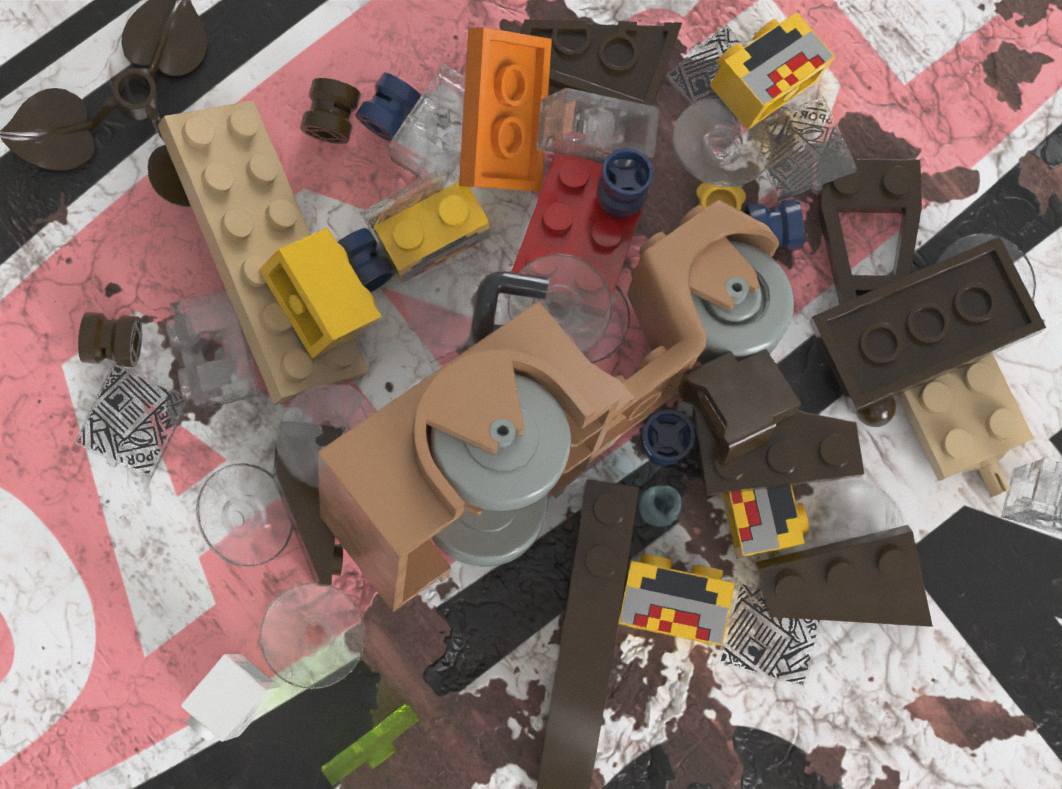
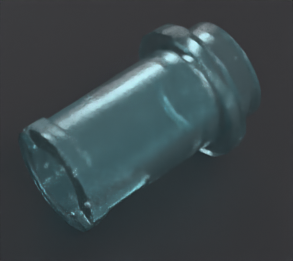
[639,486,681,527]

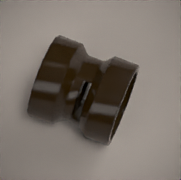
[300,78,361,144]
[78,312,143,367]

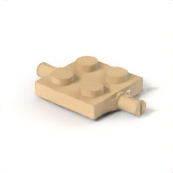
[897,354,1034,497]

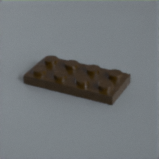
[809,236,1047,414]

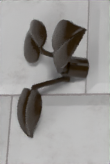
[0,0,207,207]

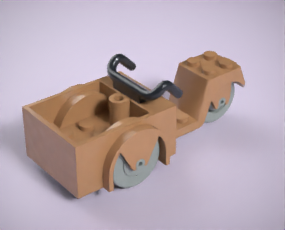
[318,200,794,612]

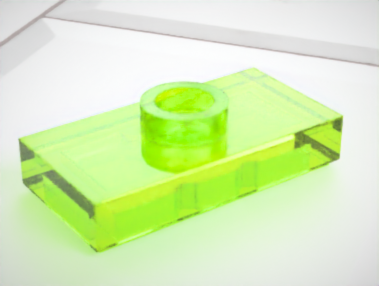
[322,703,422,786]

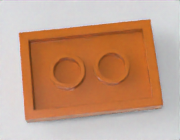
[459,27,552,192]

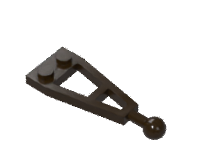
[817,158,922,427]

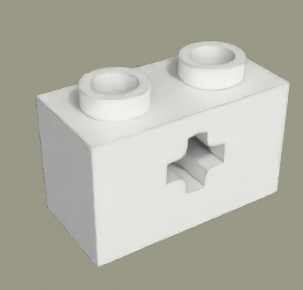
[181,654,281,742]

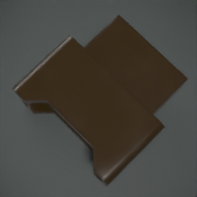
[678,349,801,464]

